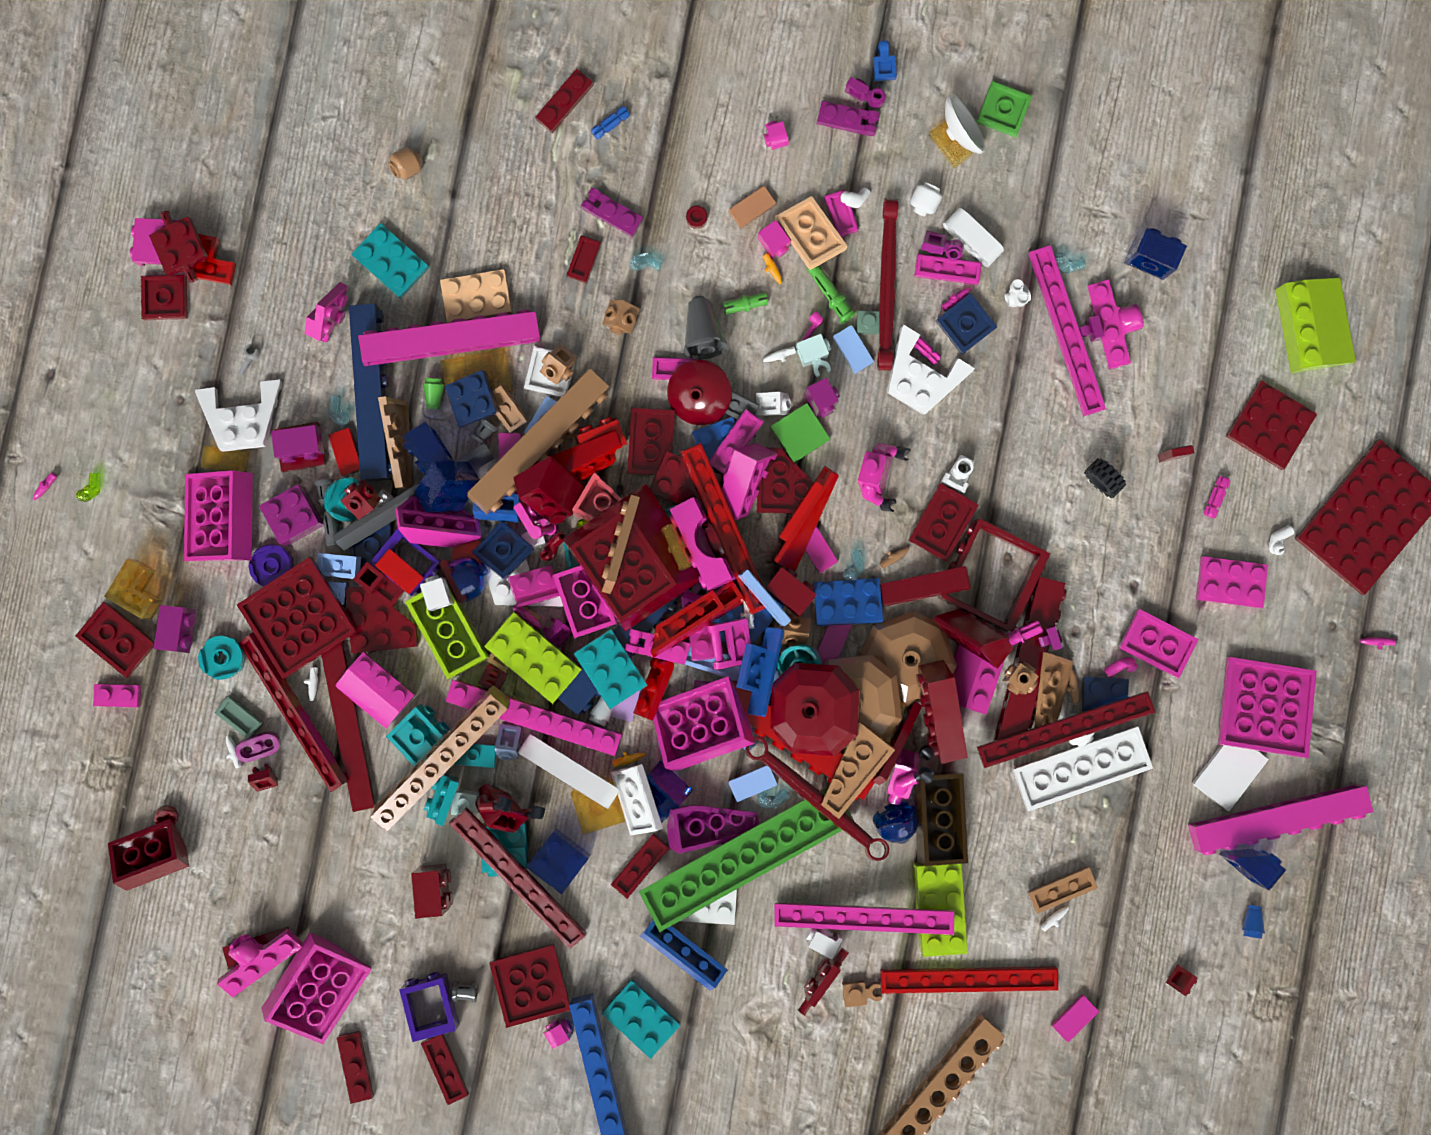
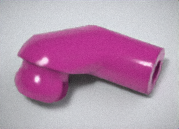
[1104,657,1138,678]

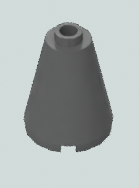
[684,296,728,359]

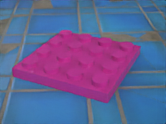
[1218,657,1317,758]

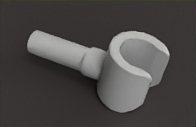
[238,344,260,375]

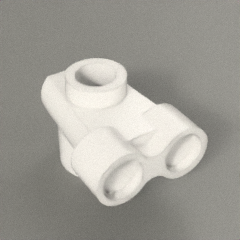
[1004,279,1031,307]
[941,455,974,494]

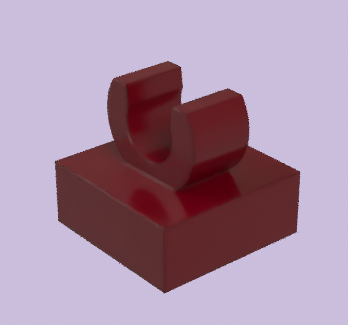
[478,664,508,690]
[247,763,278,792]
[1166,964,1198,996]

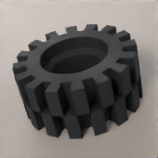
[1084,458,1126,498]

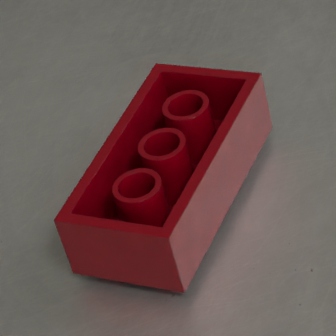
[916,660,968,764]

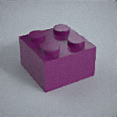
[259,484,324,546]

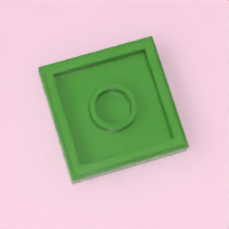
[976,81,1032,137]
[770,403,831,463]

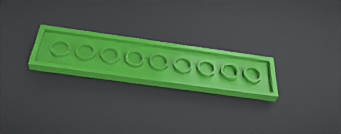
[639,787,854,932]

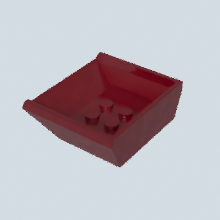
[562,484,700,632]

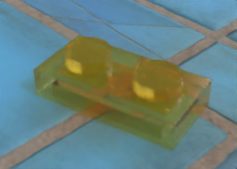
[928,120,973,169]
[201,446,250,472]

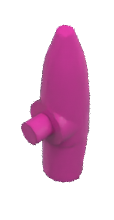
[941,288,971,311]
[32,472,57,500]
[512,605,542,629]
[1360,637,1396,650]

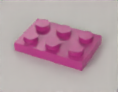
[1196,556,1268,608]
[1118,609,1199,678]

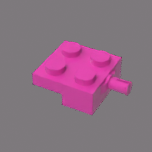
[304,282,348,342]

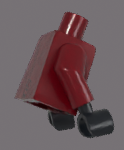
[475,784,546,833]

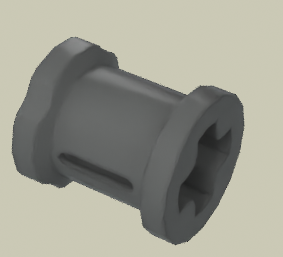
[469,419,498,445]
[452,981,478,1003]

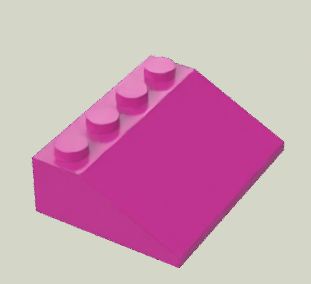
[184,471,253,561]
[653,676,755,771]
[261,932,372,1044]

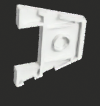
[886,325,975,415]
[195,379,282,452]
[482,524,563,607]

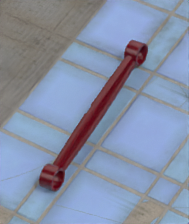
[877,198,898,371]
[745,737,889,861]

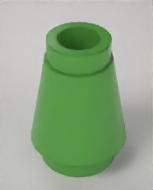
[423,378,445,409]

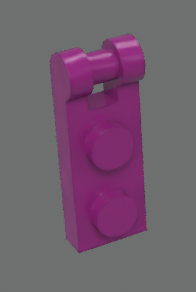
[817,101,880,136]
[580,187,643,238]

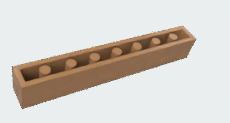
[468,369,609,515]

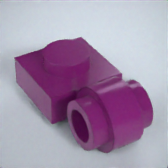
[845,77,886,108]
[921,230,964,260]

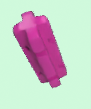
[912,329,941,365]
[1203,476,1230,518]

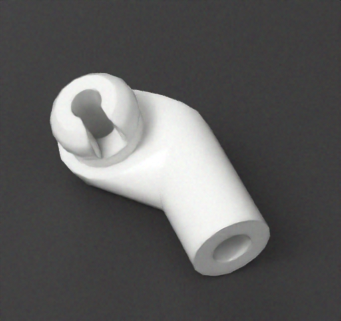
[840,188,871,208]
[1269,525,1294,555]

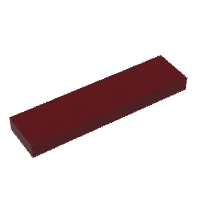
[880,566,971,606]
[872,702,922,785]

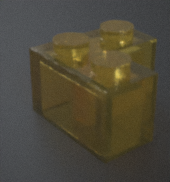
[104,558,163,619]

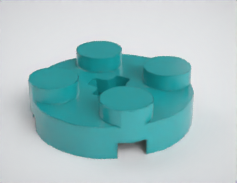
[324,478,359,522]
[198,636,245,680]

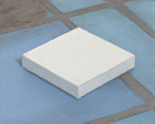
[524,346,577,397]

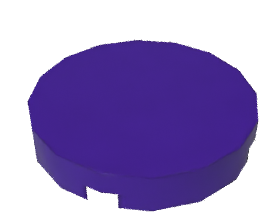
[248,544,294,587]

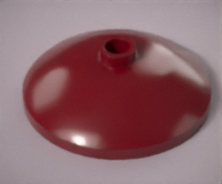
[667,360,732,425]

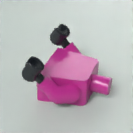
[858,443,911,512]
[887,745,934,805]

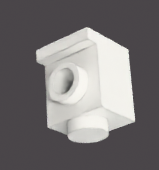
[806,928,842,959]

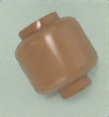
[388,147,422,180]

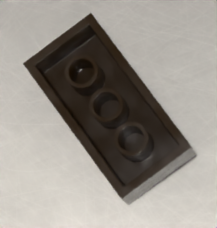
[914,771,968,866]

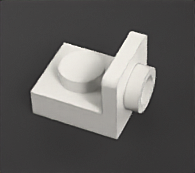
[756,392,791,416]

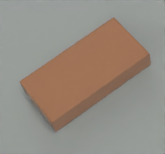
[728,186,776,229]

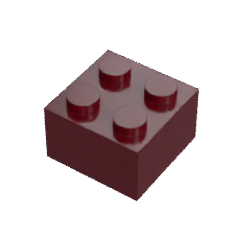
[765,567,817,616]
[411,864,453,919]

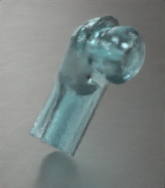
[1055,252,1086,273]
[630,253,663,271]
[328,395,350,426]
[843,550,864,581]
[757,789,791,809]

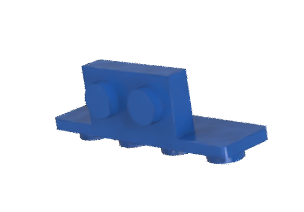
[737,627,784,717]

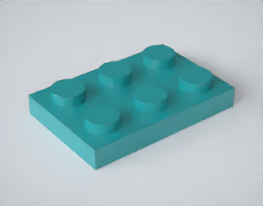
[351,223,430,299]
[574,629,647,709]
[602,979,681,1059]

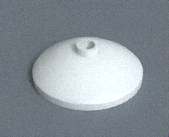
[945,94,986,154]

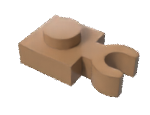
[842,981,882,1007]

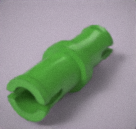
[723,291,768,315]

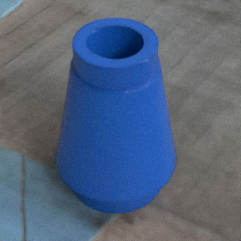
[1242,905,1265,939]

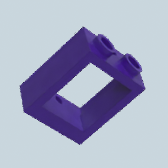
[370,529,441,596]
[399,972,460,1042]

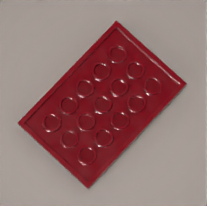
[1295,439,1431,595]

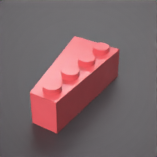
[572,473,622,523]

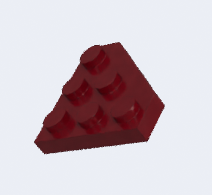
[757,447,823,514]
[345,587,419,654]

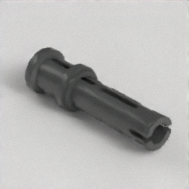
[314,479,338,546]

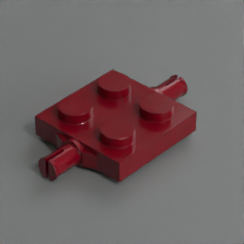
[149,211,208,283]
[797,948,849,1016]

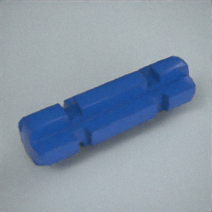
[591,106,630,140]

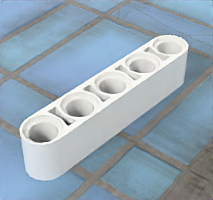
[518,734,620,809]

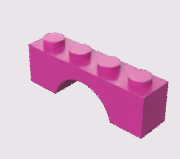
[670,497,736,590]

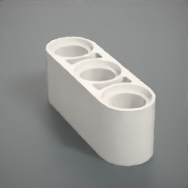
[943,208,1004,267]

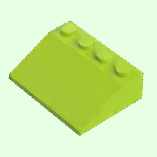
[1275,278,1356,373]

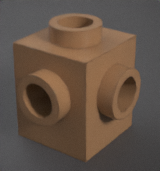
[602,299,639,335]
[540,345,577,385]
[778,614,811,646]
[1002,662,1039,695]

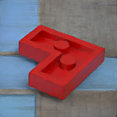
[193,234,236,286]

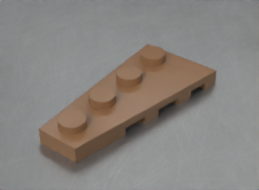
[378,396,414,489]
[601,495,640,594]
[1034,652,1074,728]
[821,720,895,819]

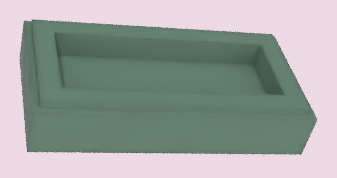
[214,695,264,738]

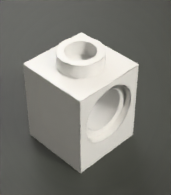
[420,575,453,611]

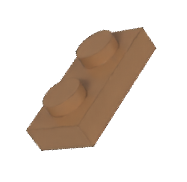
[493,384,529,433]

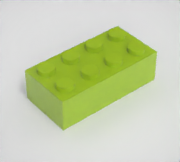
[405,581,490,680]
[484,611,582,704]
[913,862,968,957]

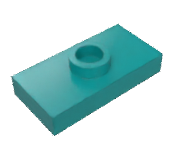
[454,743,496,768]

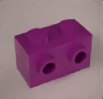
[804,378,840,418]
[271,425,324,463]
[153,605,196,653]

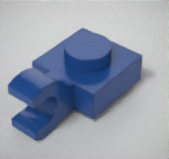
[873,41,897,81]

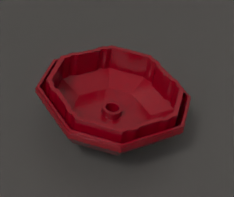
[770,663,860,756]

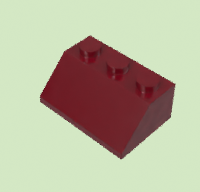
[513,456,585,525]
[933,609,1014,669]
[108,819,190,891]

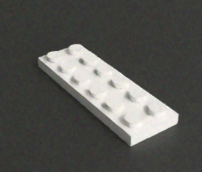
[1012,726,1153,812]

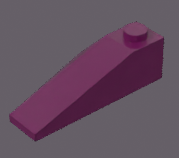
[667,805,759,854]

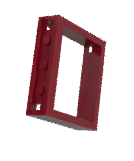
[938,518,1051,633]

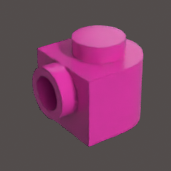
[763,121,789,150]
[543,1019,573,1049]

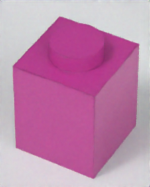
[757,220,791,259]

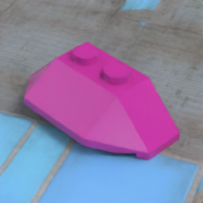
[395,496,482,548]

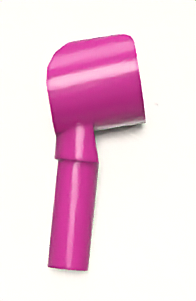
[803,311,823,340]

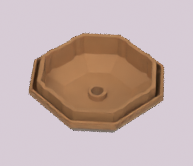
[860,611,957,708]
[811,655,902,747]

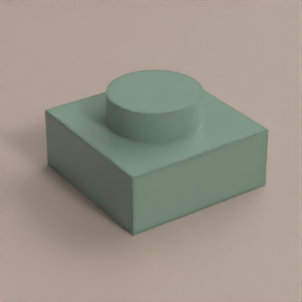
[856,311,879,335]

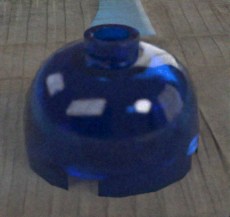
[448,557,489,602]
[873,801,919,844]

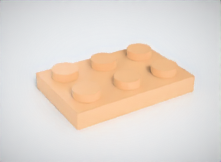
[775,196,847,270]
[440,269,512,323]

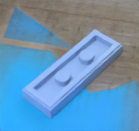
[738,570,791,626]

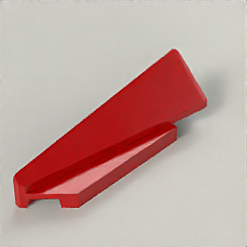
[551,432,622,481]
[774,466,839,572]
[650,580,744,658]

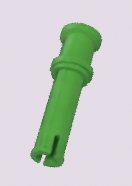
[806,265,857,324]

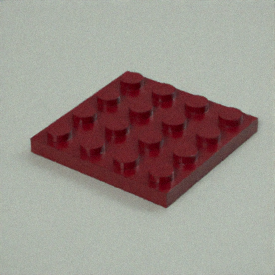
[237,557,358,679]

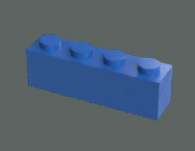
[640,918,728,991]

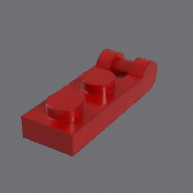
[633,657,674,721]

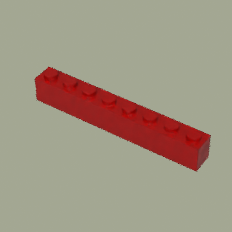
[732,681,875,801]

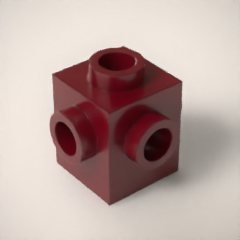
[340,479,381,519]

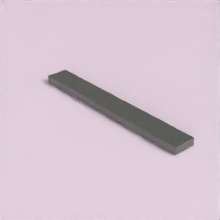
[332,443,494,551]

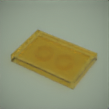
[441,348,514,404]

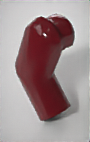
[540,532,566,561]

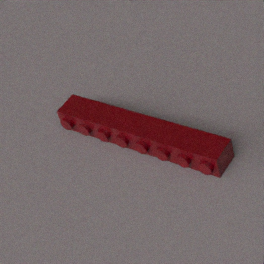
[993,577,1067,741]

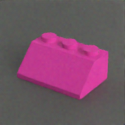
[553,566,617,638]
[953,644,1005,715]
[336,652,416,729]

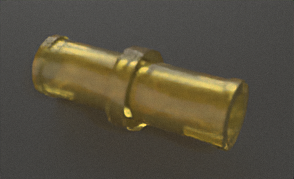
[661,524,692,570]

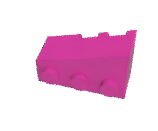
[722,443,778,520]

